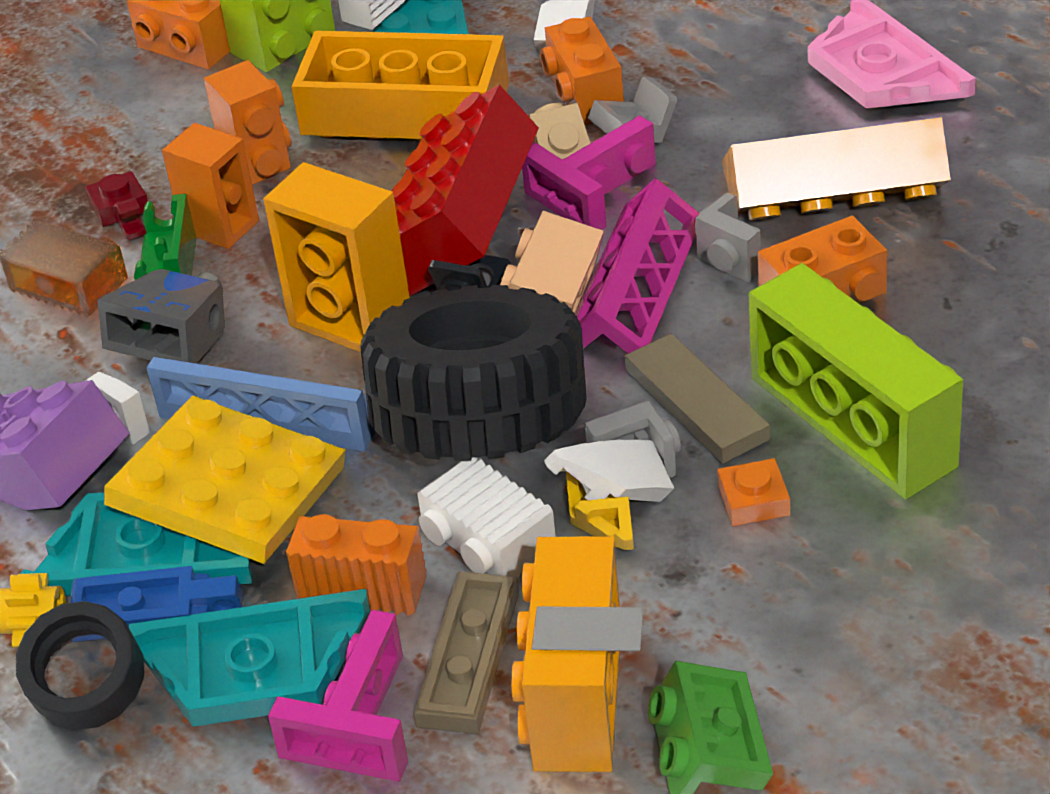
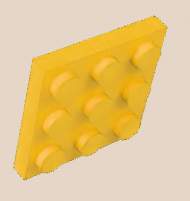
[104,395,346,564]

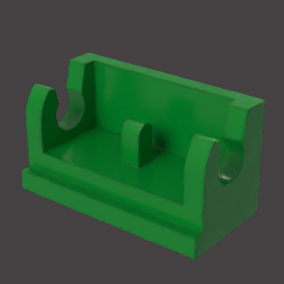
[134,194,197,280]

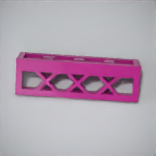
[575,178,700,354]

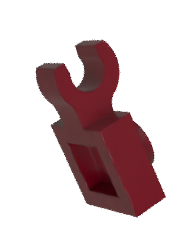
[84,171,148,241]

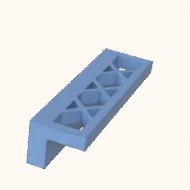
[147,357,376,452]

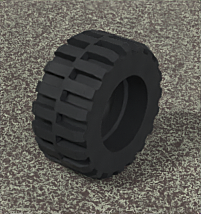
[360,285,587,461]

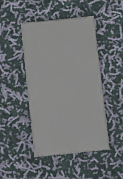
[532,606,643,651]

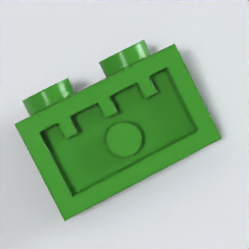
[648,660,773,794]

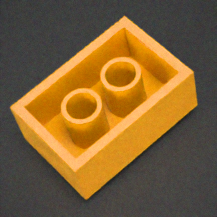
[263,162,410,352]
[512,536,620,772]

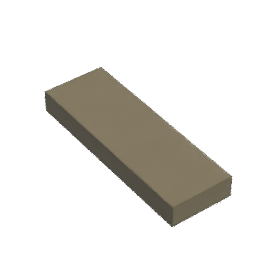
[625,333,770,464]
[413,571,520,734]

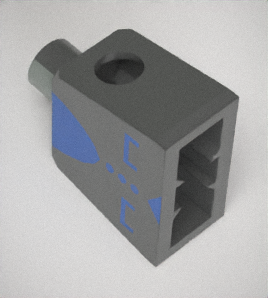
[97,269,225,363]

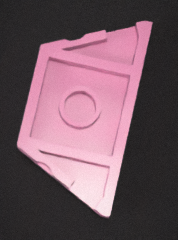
[808,0,976,108]

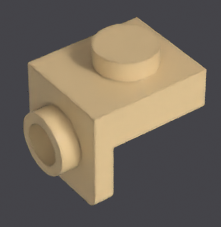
[529,103,590,160]

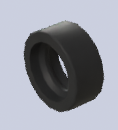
[16,601,144,730]

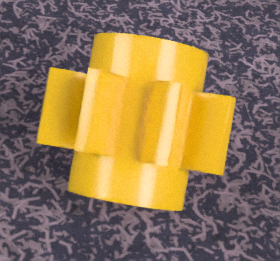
[0,573,66,648]

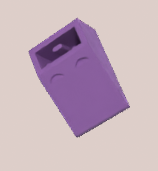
[0,380,130,510]

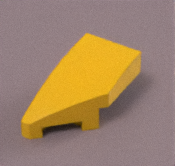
[566,472,634,550]

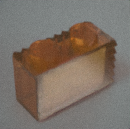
[0,219,128,318]

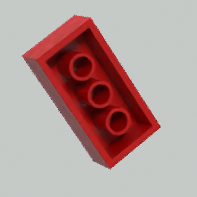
[391,84,539,297]

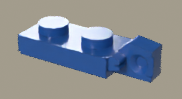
[70,566,244,642]

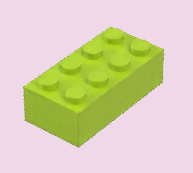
[749,263,963,500]

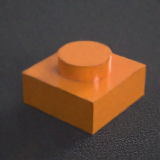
[717,458,791,527]

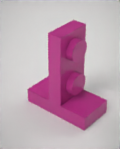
[522,115,656,230]
[268,610,409,782]

